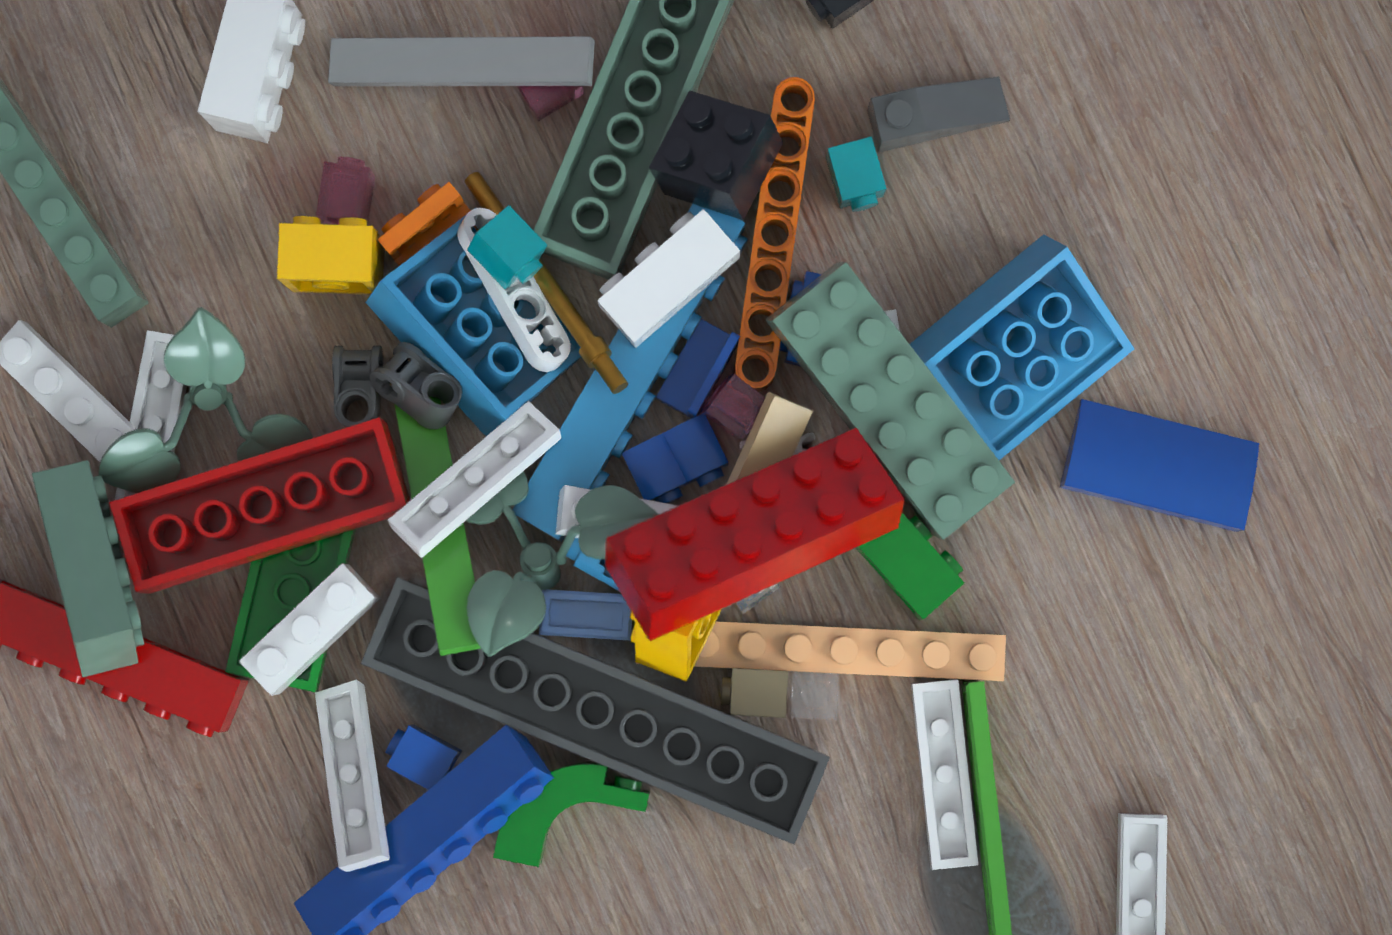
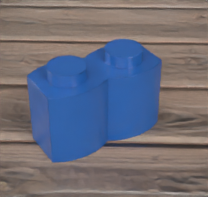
[622,413,729,504]

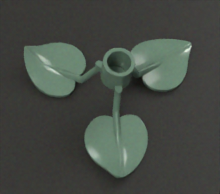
[99,307,313,493]
[466,471,658,657]

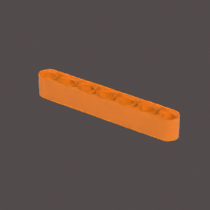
[734,77,815,393]

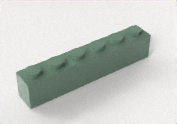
[0,79,149,328]

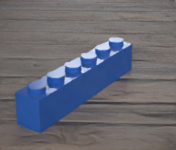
[294,725,554,935]

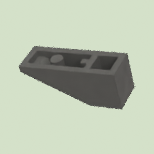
[867,77,1010,153]

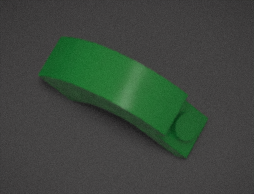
[493,762,650,867]

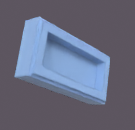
[539,589,632,641]

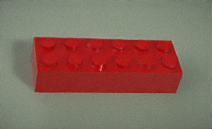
[109,417,411,594]
[605,427,905,642]

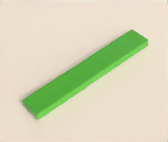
[395,397,480,656]
[961,681,1012,935]

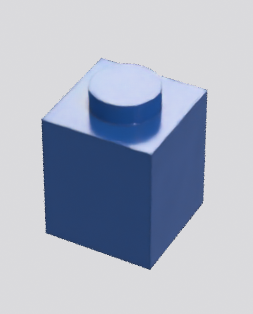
[385,724,462,790]

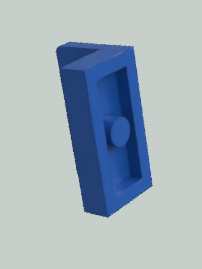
[656,319,740,419]

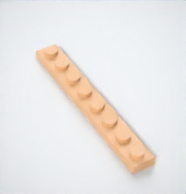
[636,621,1006,681]

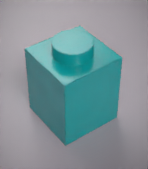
[825,136,887,212]
[467,205,548,290]

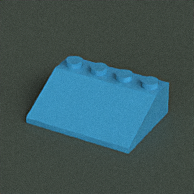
[365,207,581,436]
[910,234,1135,460]

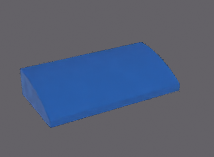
[1059,399,1259,532]

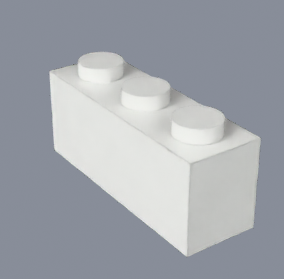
[597,209,740,348]
[239,563,381,696]

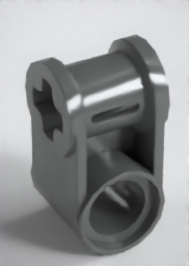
[370,342,462,430]
[332,345,384,428]

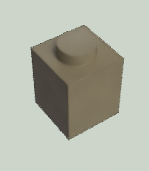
[721,668,788,718]

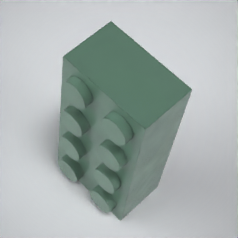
[31,460,144,678]

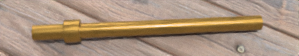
[465,172,628,394]

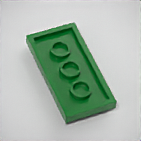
[225,529,356,692]

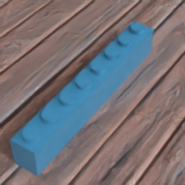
[512,204,748,542]

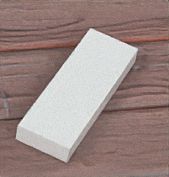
[1116,813,1167,935]

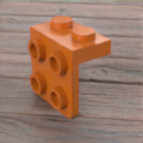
[377,182,479,266]

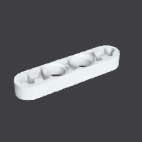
[457,208,571,372]

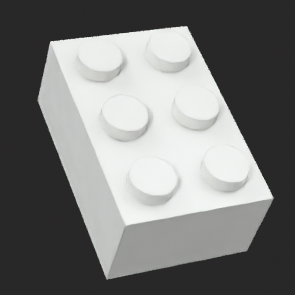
[198,0,305,143]

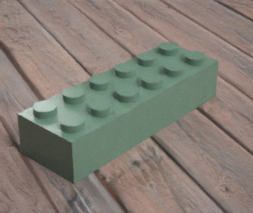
[765,262,1015,540]

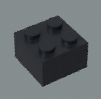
[649,90,783,220]

